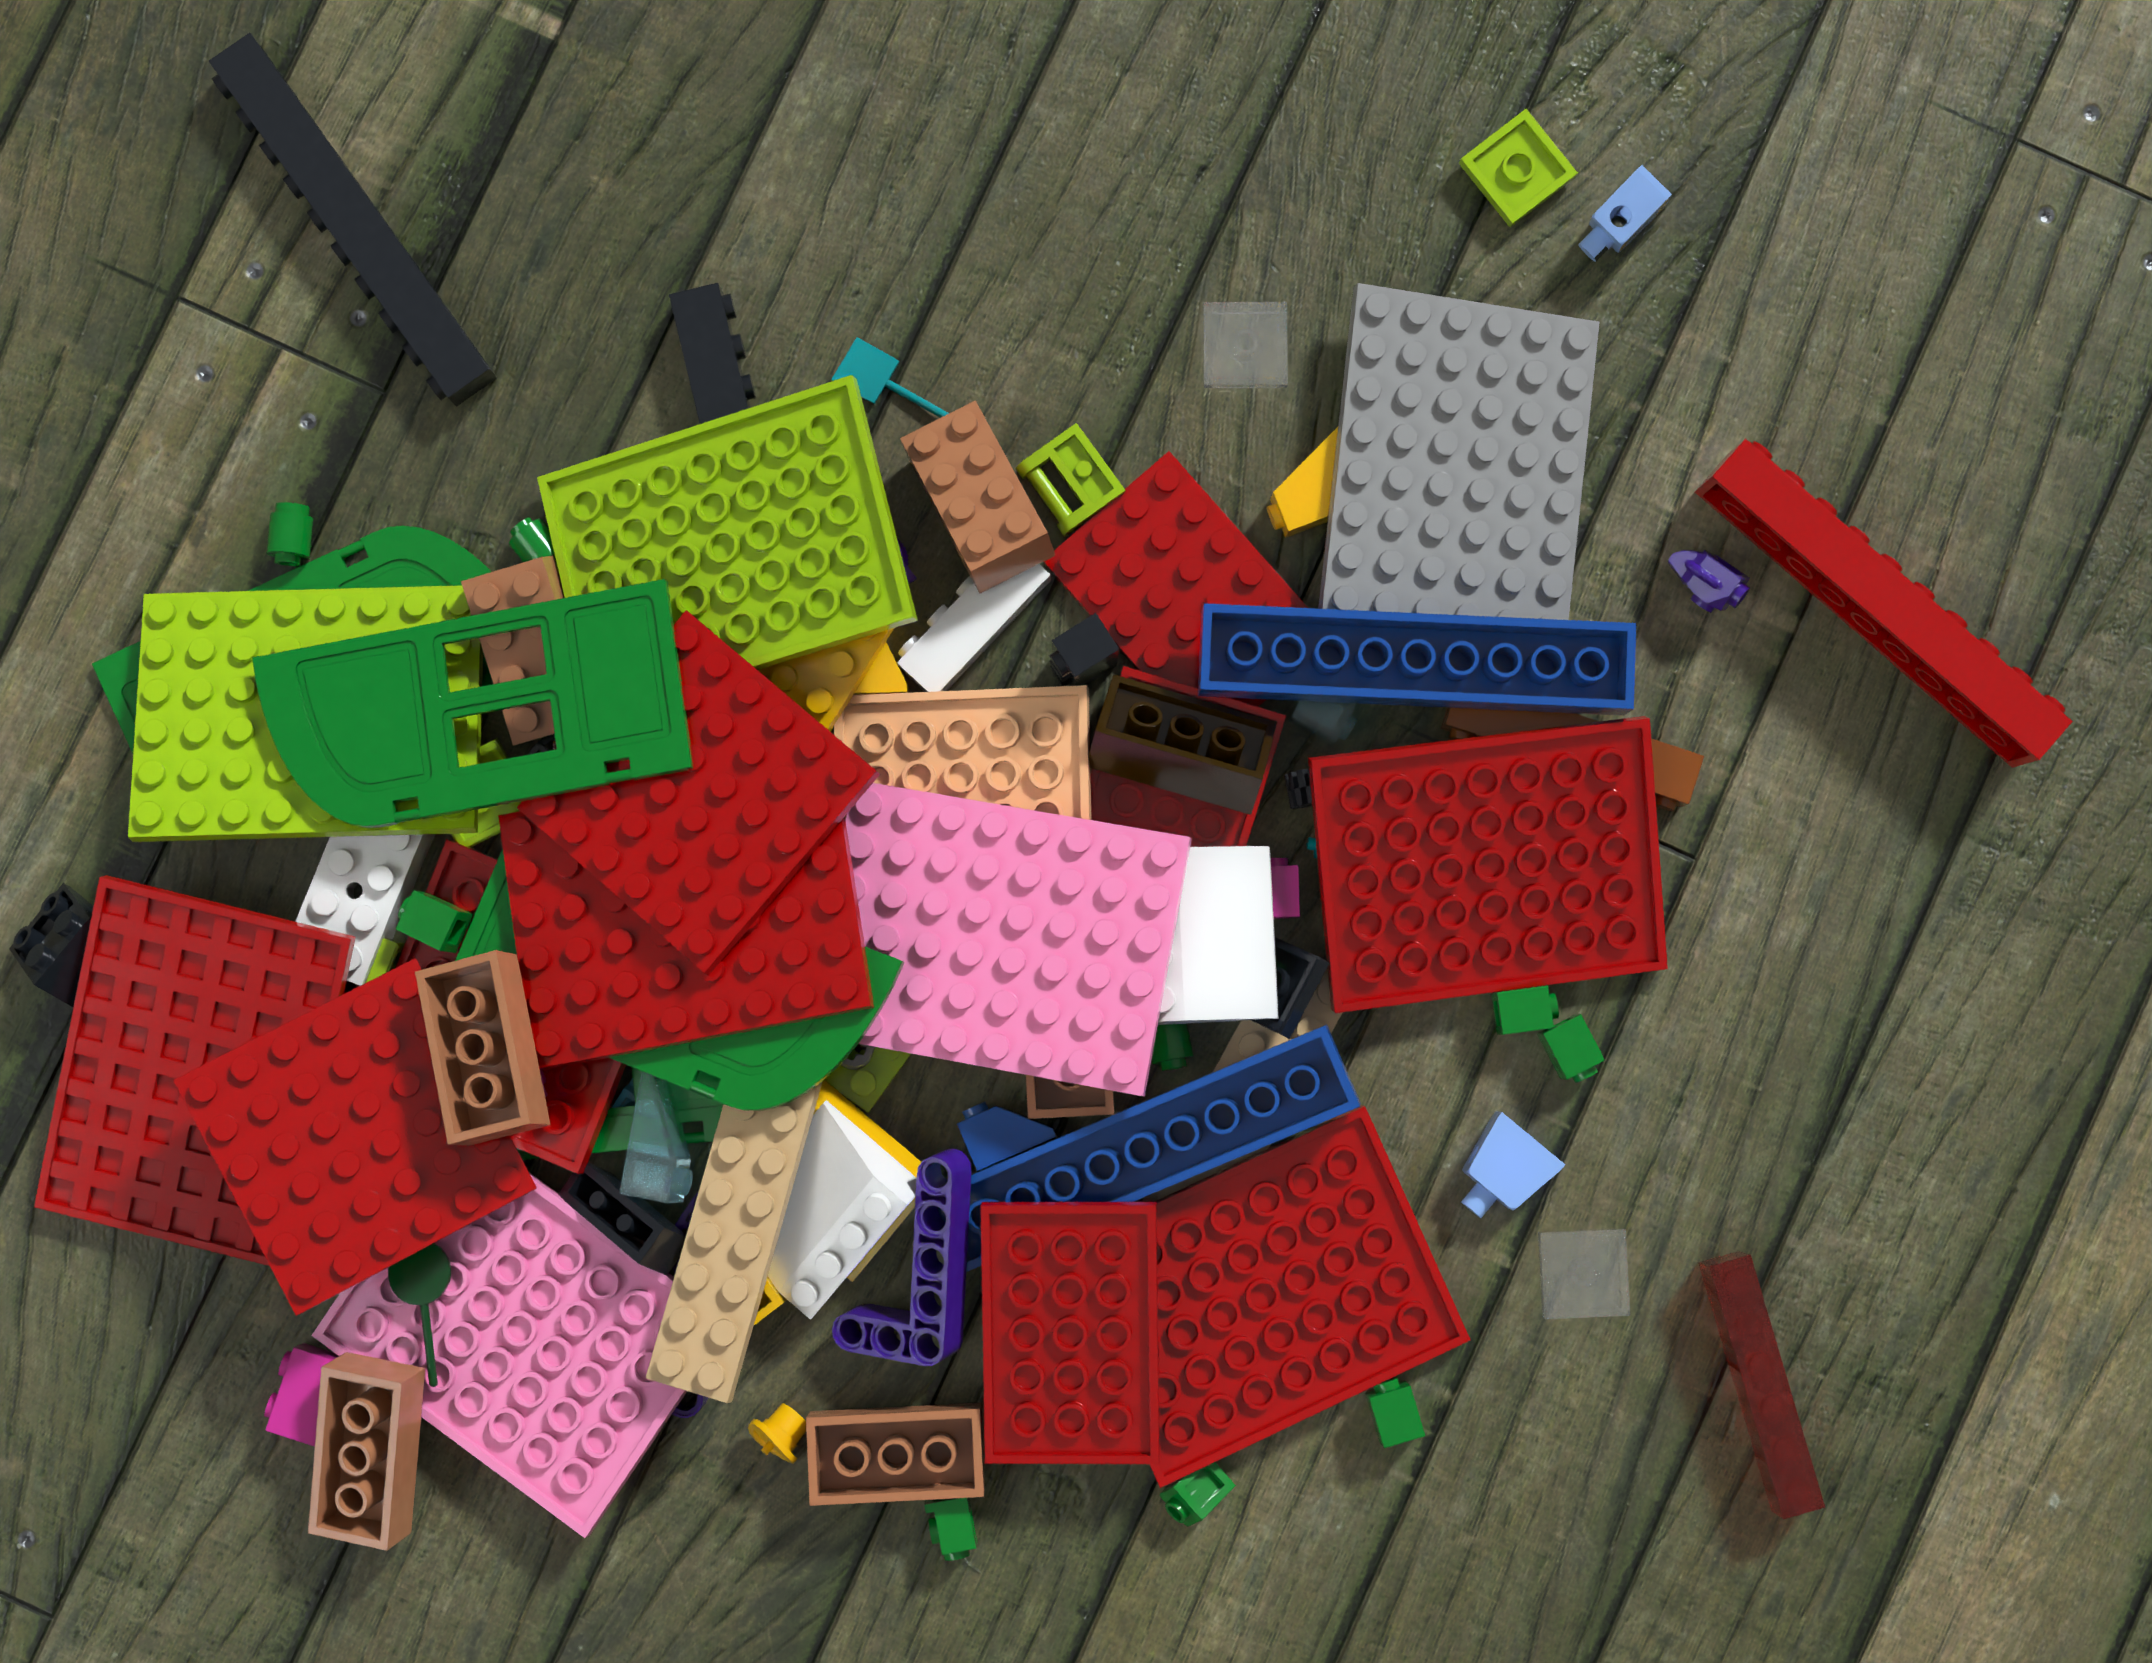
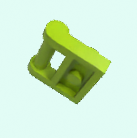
[1015,423,1126,536]

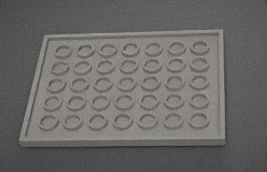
[1318,283,1600,620]

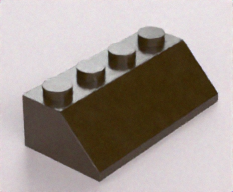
[1088,674,1277,815]

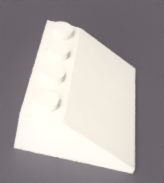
[1158,846,1279,1025]
[768,1100,917,1320]

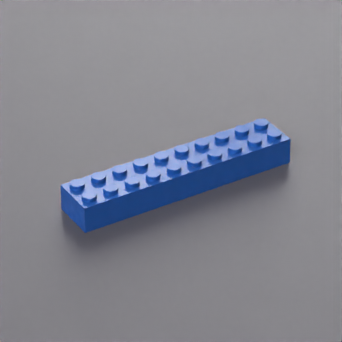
[1198,603,1636,716]
[938,1024,1361,1272]

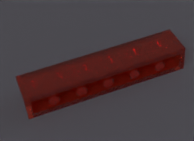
[1698,1251,1825,1519]

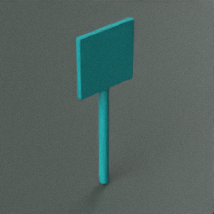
[831,337,949,418]

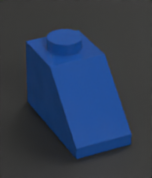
[957,1102,1056,1171]

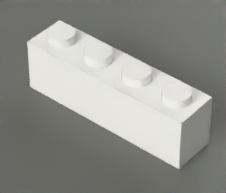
[897,564,1051,692]

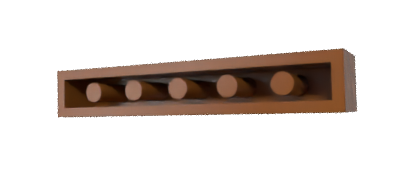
[1440,708,1704,811]

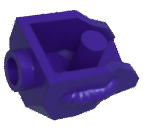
[1668,550,1750,613]

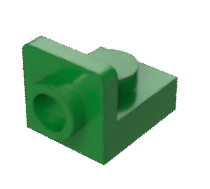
[1159,1462,1236,1527]

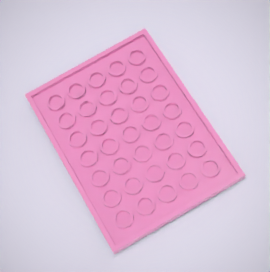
[845,783,1192,1097]
[311,1172,687,1538]

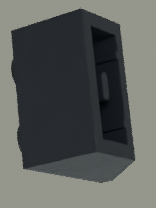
[9,883,94,1007]

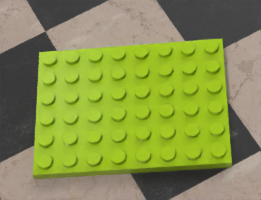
[537,375,918,670]
[128,586,483,842]

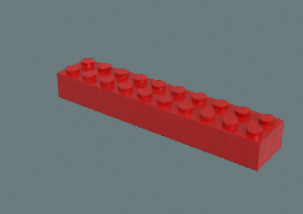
[1695,438,2073,768]

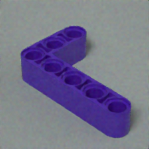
[832,1149,971,1366]

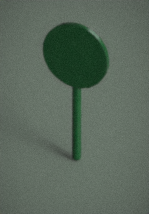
[388,1243,451,1387]

